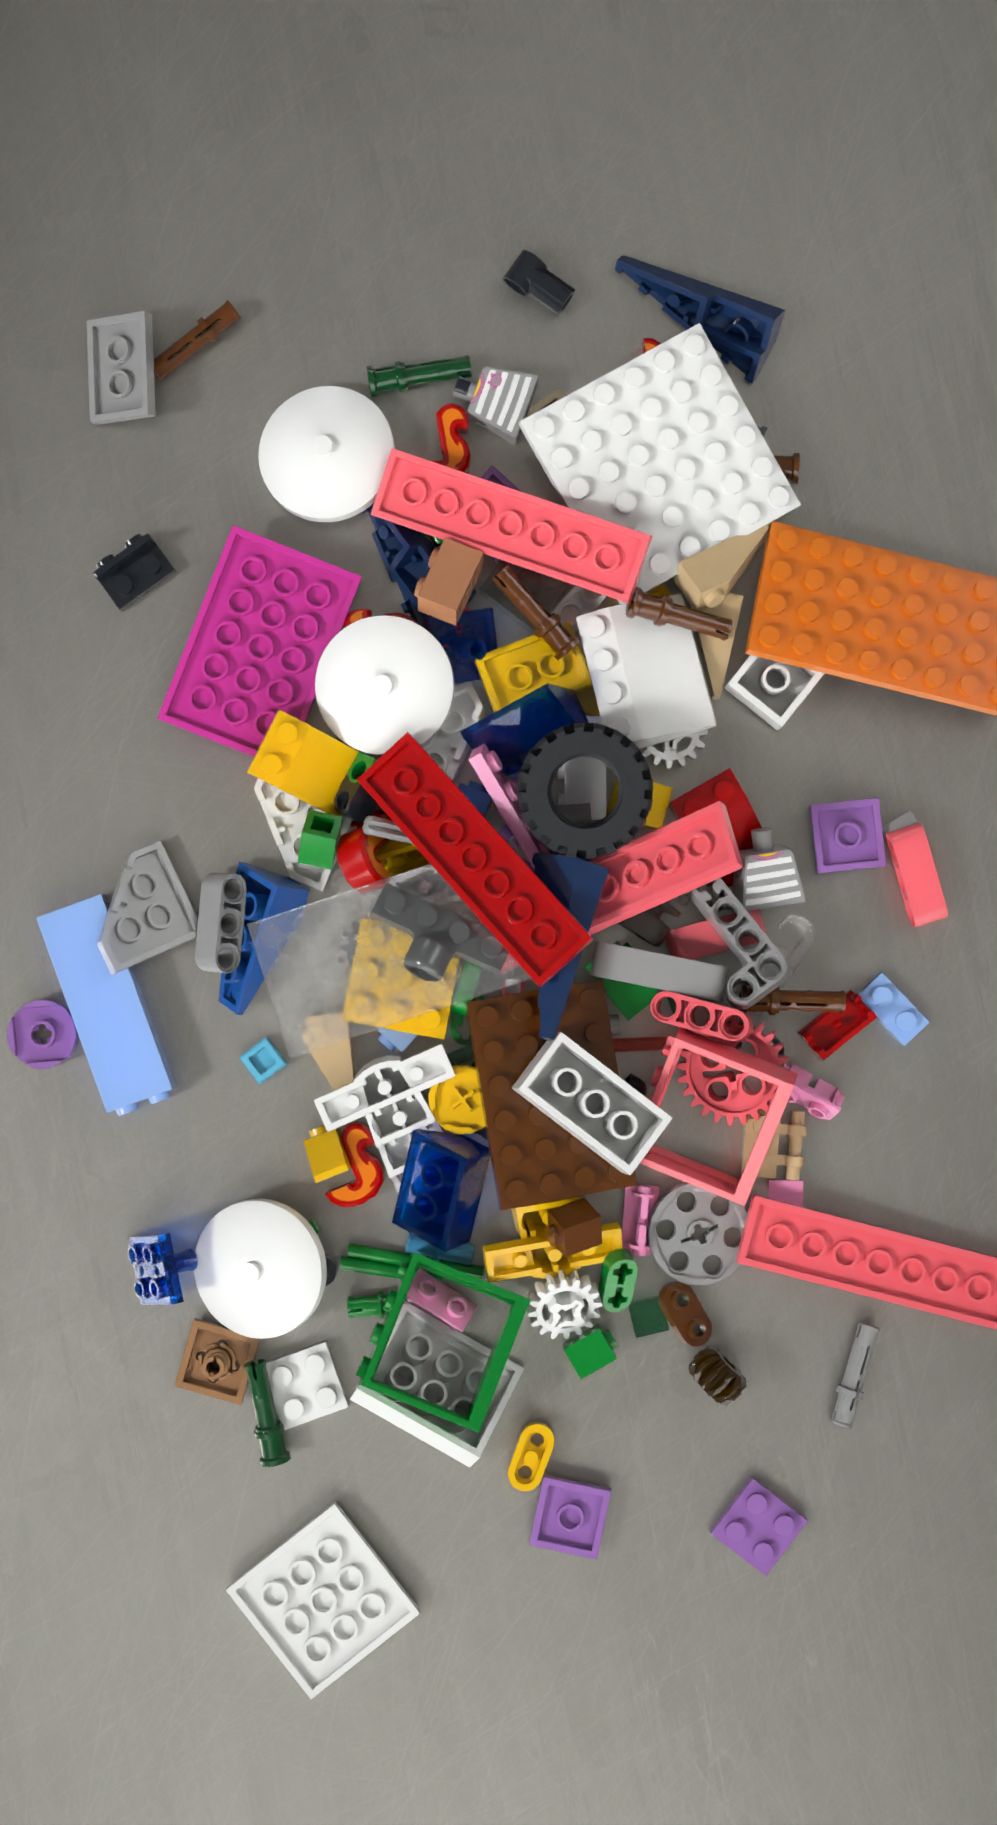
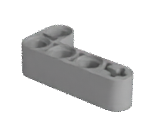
[690,878,787,1010]
[589,941,729,1002]

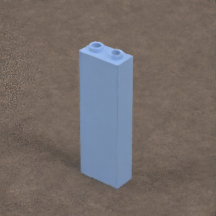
[36,894,176,1116]

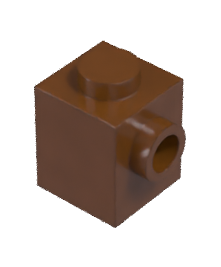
[545,1198,602,1257]

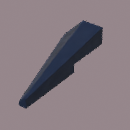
[615,255,785,384]
[363,503,477,634]
[532,852,609,1041]

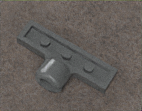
[370,883,509,982]

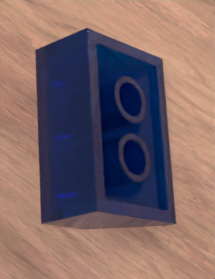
[460,683,589,775]
[392,1129,490,1252]

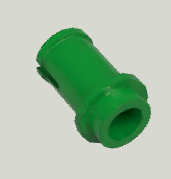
[347,1291,388,1319]

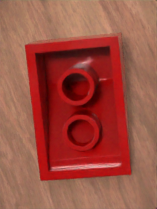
[668,768,762,888]

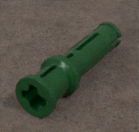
[366,355,472,397]
[244,1359,291,1467]

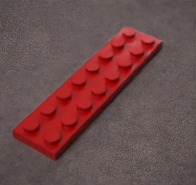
[357,732,594,987]

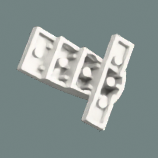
[314,1043,467,1208]

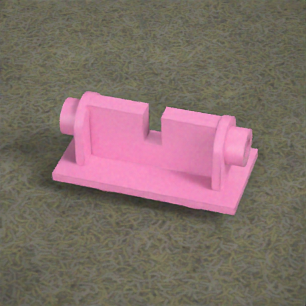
[781,1063,845,1121]
[621,1184,659,1256]
[406,1269,478,1332]

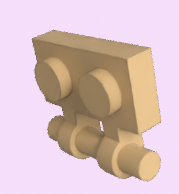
[740,1108,807,1181]

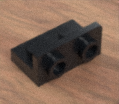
[92,533,177,611]

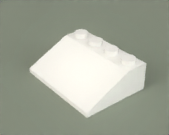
[576,593,717,749]
[350,1301,524,1467]

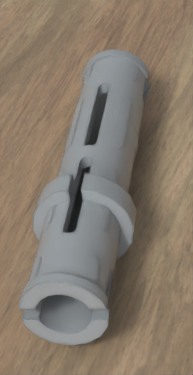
[830,1322,880,1429]

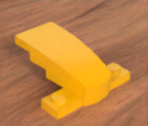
[483,1196,623,1283]

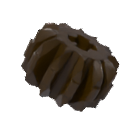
[689,1345,747,1406]

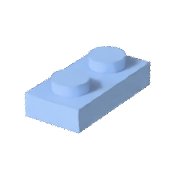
[858,972,930,1046]

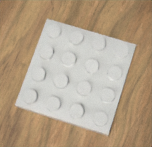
[226,1501,420,1699]

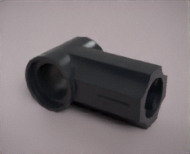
[503,250,575,316]

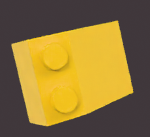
[247,710,359,816]

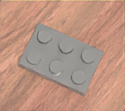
[86,310,156,425]

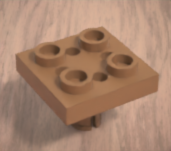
[175,1318,260,1405]

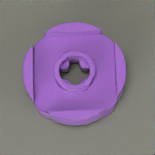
[7,1000,78,1069]

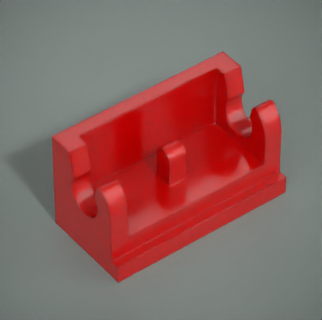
[797,990,877,1061]

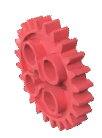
[677,1015,789,1126]

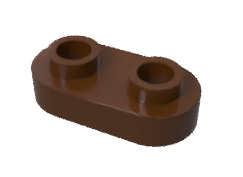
[658,1282,712,1347]

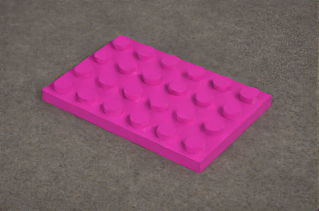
[157,525,362,757]

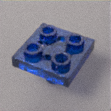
[424,607,498,684]
[127,1233,198,1305]

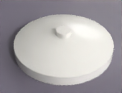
[258,386,396,522]
[315,615,455,755]
[194,1199,327,1339]

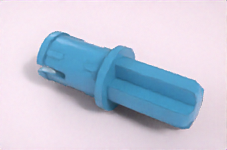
[405,1230,475,1265]

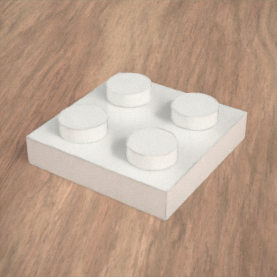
[266,1340,349,1430]

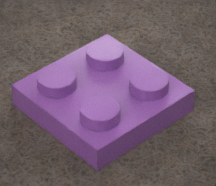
[809,798,886,874]
[529,1474,611,1559]
[710,1476,808,1576]

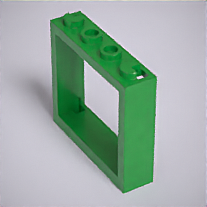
[356,1252,530,1433]

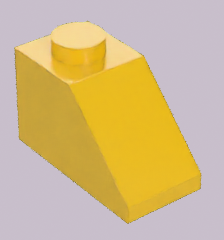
[303,1125,351,1183]

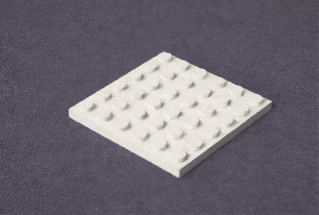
[518,323,801,605]

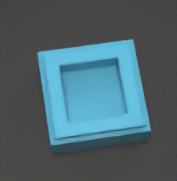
[239,1036,288,1085]

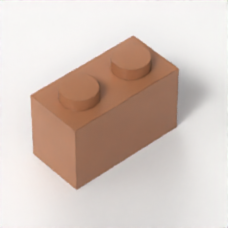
[414,538,484,626]

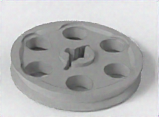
[647,1182,747,1286]

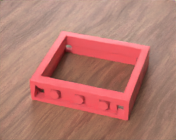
[640,1027,798,1206]

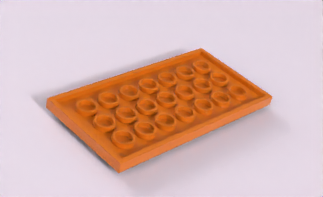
[745,521,997,716]

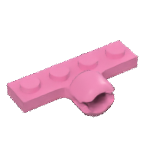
[468,743,555,869]

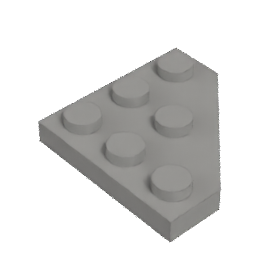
[97,841,198,975]

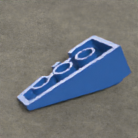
[218,862,310,1015]

